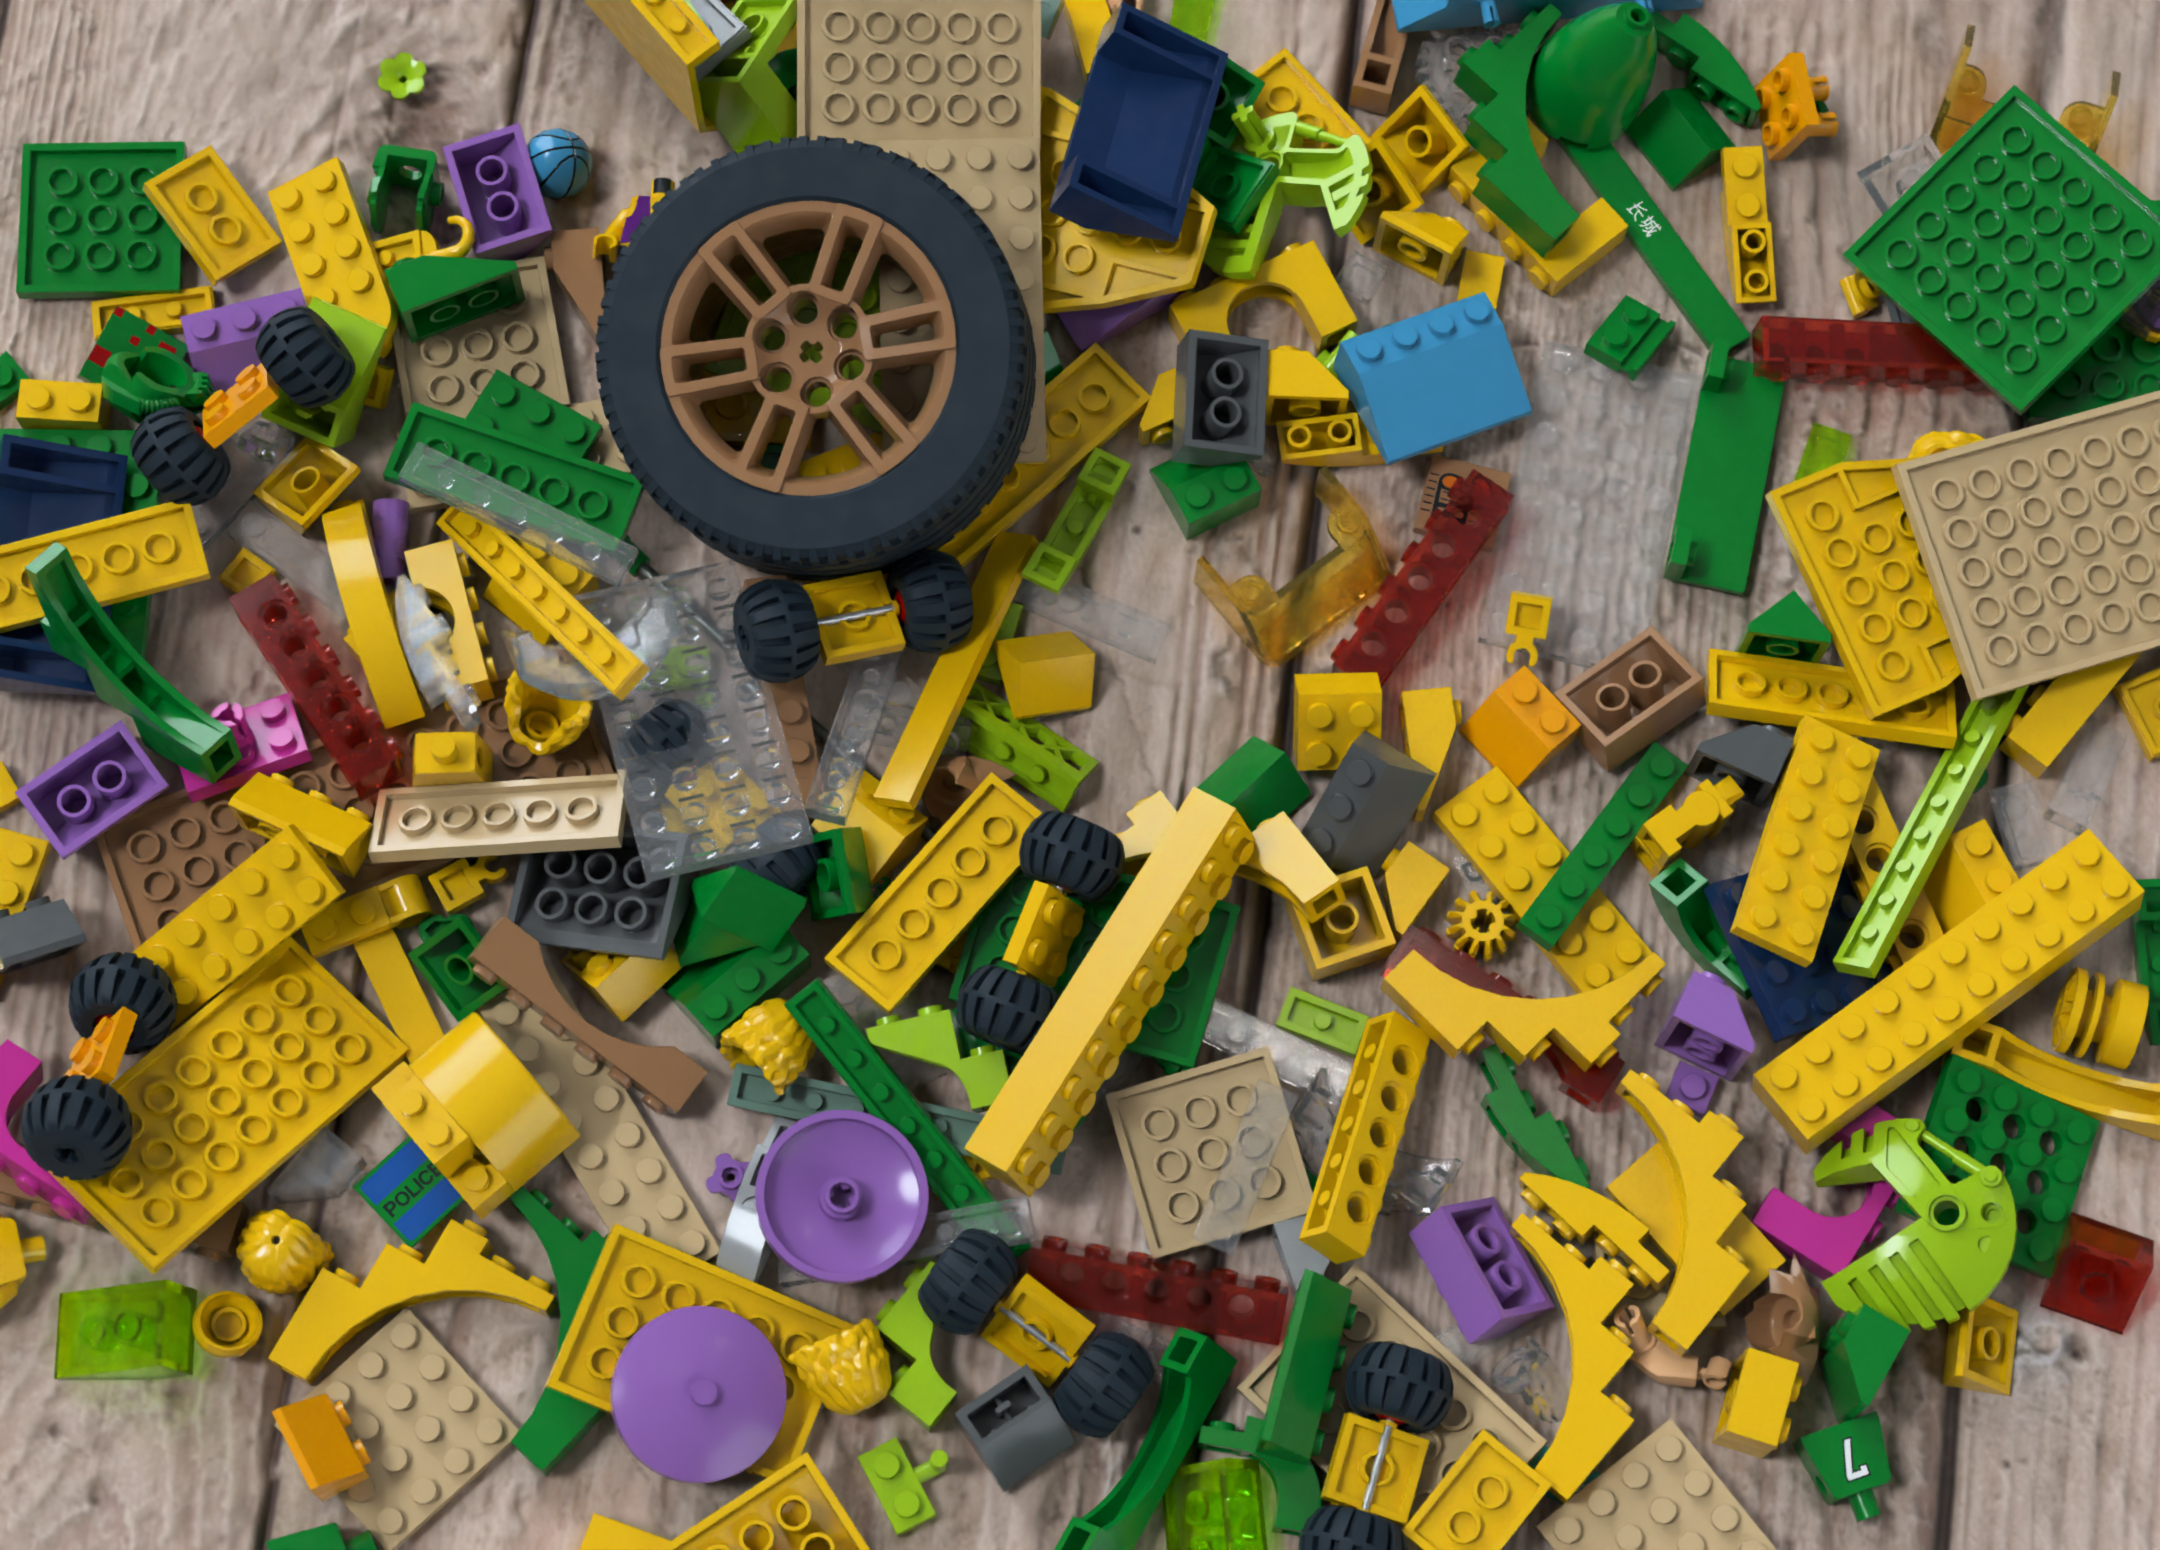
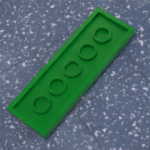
[383,402,644,558]

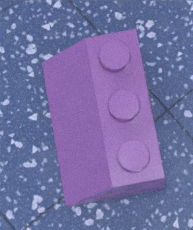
[442,123,554,261]
[180,288,307,392]
[15,720,170,860]
[1654,971,1755,1082]
[1409,1197,1555,1345]

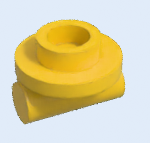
[1839,272,1881,319]

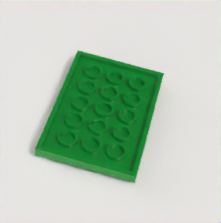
[948,869,1240,1069]

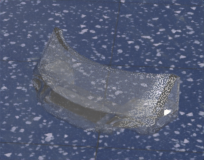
[500,588,682,701]
[1290,1067,1463,1217]

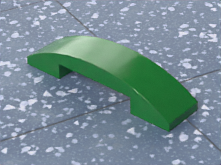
[2132,879,2160,1046]

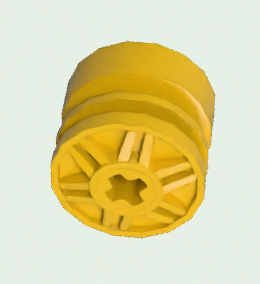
[2051,966,2149,1070]

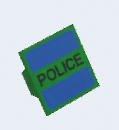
[353,1136,464,1248]

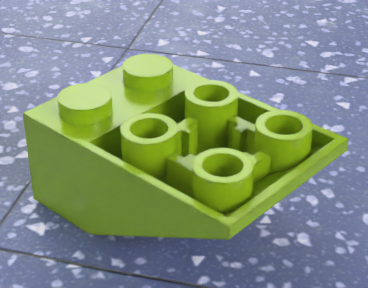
[261,297,388,448]

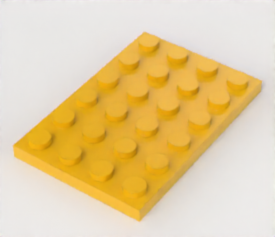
[545,1223,853,1479]

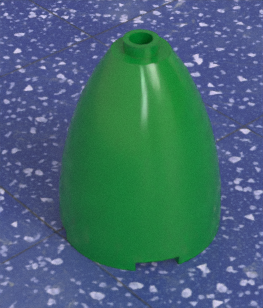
[1526,2,1657,149]

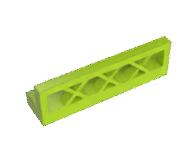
[948,681,1099,812]

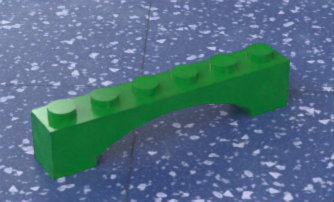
[1054,1327,1238,1550]

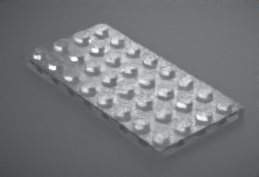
[1477,340,1703,668]
[574,559,813,883]

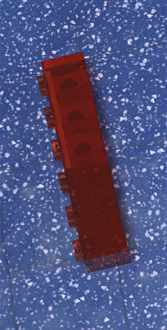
[1752,315,1988,392]

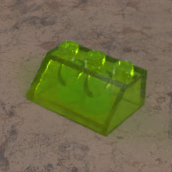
[1162,1458,1268,1550]

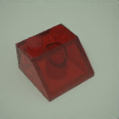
[2040,1212,2154,1335]

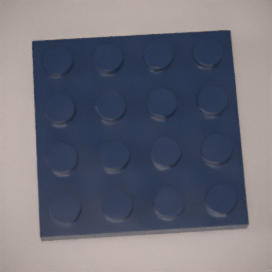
[1704,867,1893,1043]

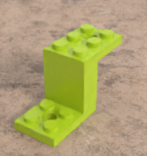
[698,0,797,154]

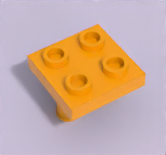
[1754,53,1839,161]

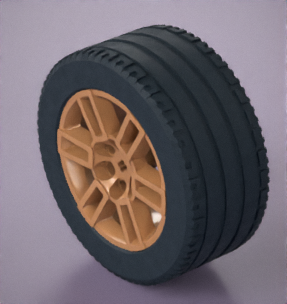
[595,136,1036,582]

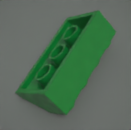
[1255,1269,1357,1465]

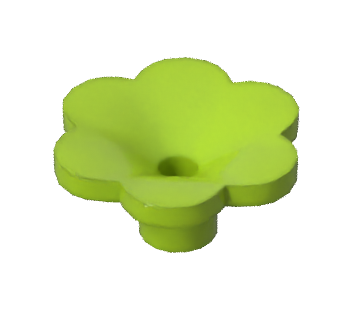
[378,52,427,101]

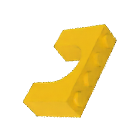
[1446,117,1629,298]
[1168,240,1358,352]

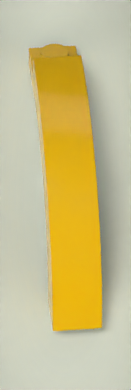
[321,498,426,729]

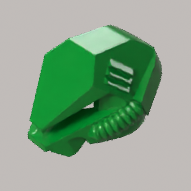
[101,346,216,424]

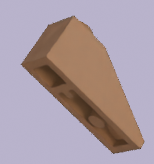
[544,227,606,347]

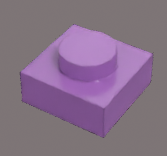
[1665,1061,1719,1119]

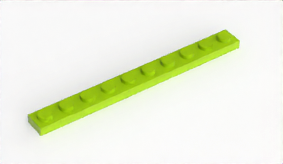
[1832,686,2029,979]

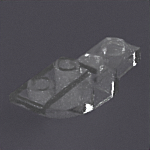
[395,573,481,731]

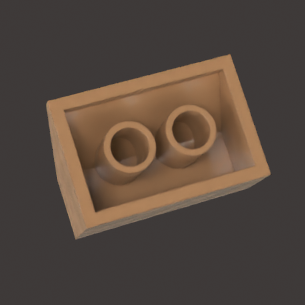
[1554,625,1706,773]

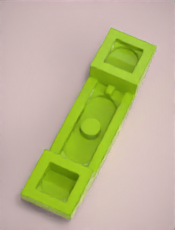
[1021,447,1132,595]

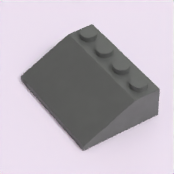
[507,829,703,961]

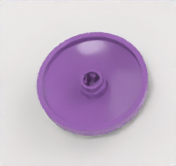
[754,1110,929,1284]
[610,1306,787,1484]

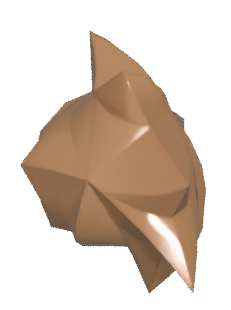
[920,755,1016,824]
[1744,1253,1823,1387]

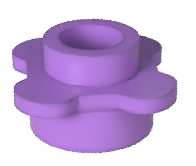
[706,1153,749,1202]

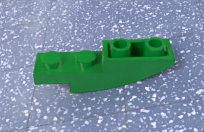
[1651,10,1761,129]
[1476,1043,1591,1189]

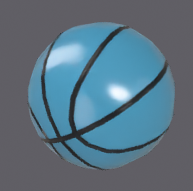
[527,128,592,200]

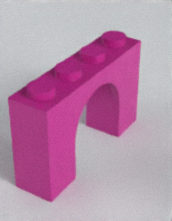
[0,1039,92,1225]
[1751,1105,1899,1280]

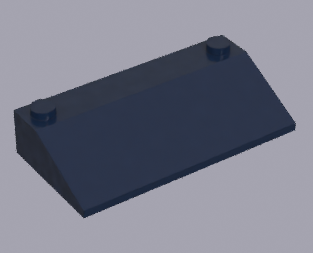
[1049,2,1229,242]
[0,434,128,695]

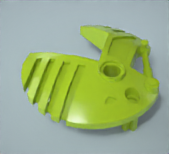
[1202,104,1373,279]
[1814,1118,2017,1332]

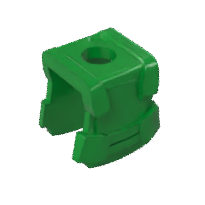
[367,145,445,234]

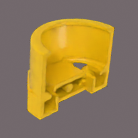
[371,1012,580,1220]

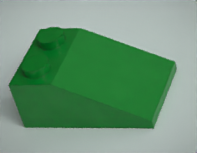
[384,255,525,344]

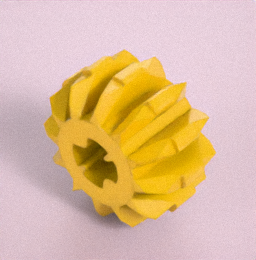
[1445,890,1516,962]

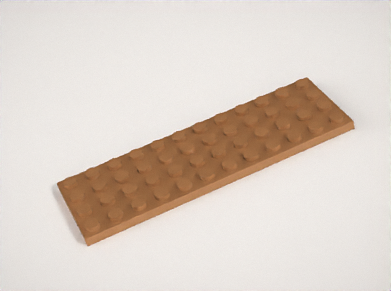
[95,648,614,950]

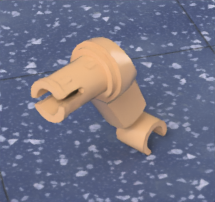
[1614,1305,1732,1390]

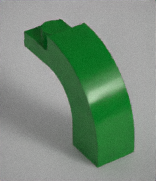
[1649,857,1753,1000]
[1197,1415,1321,1537]

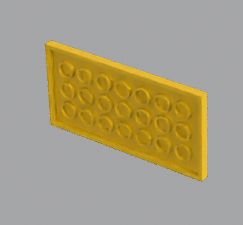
[47,936,409,1275]

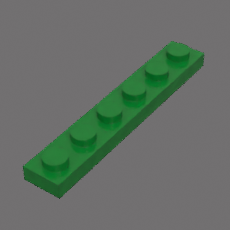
[1515,741,1688,952]

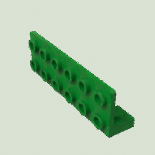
[1663,338,1786,595]

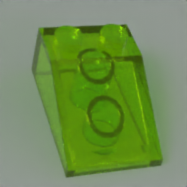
[54,1279,197,1380]

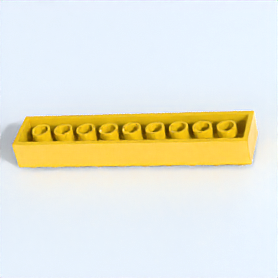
[964,787,1256,1198]
[1752,829,2145,1155]

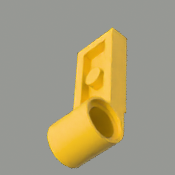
[301,874,433,959]

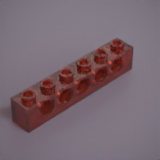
[1330,469,1514,689]
[229,573,405,802]
[1027,1235,1288,1346]

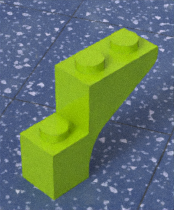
[866,1005,1012,1113]
[875,1261,957,1433]

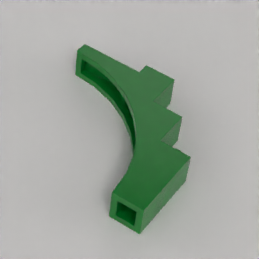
[1453,3,1580,258]
[25,542,243,784]
[509,1186,609,1476]

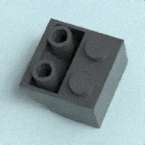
[954,1364,1075,1493]

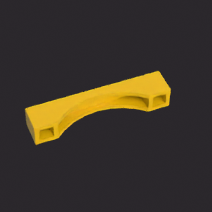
[1941,1022,2160,1141]

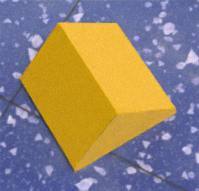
[1370,84,1471,196]
[1351,135,1425,245]
[253,437,362,537]
[993,631,1095,720]
[1942,1298,2019,1395]

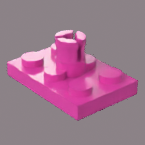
[179,692,312,803]

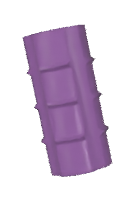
[371,498,409,588]

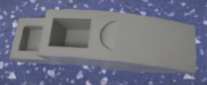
[715,1116,796,1283]

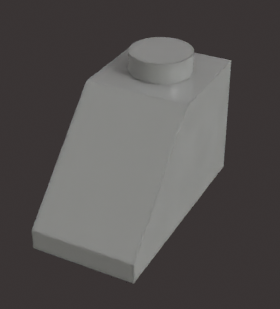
[1271,1214,1331,1300]

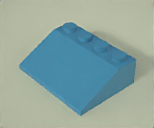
[1333,292,1532,466]

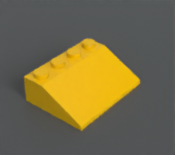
[658,1452,870,1550]

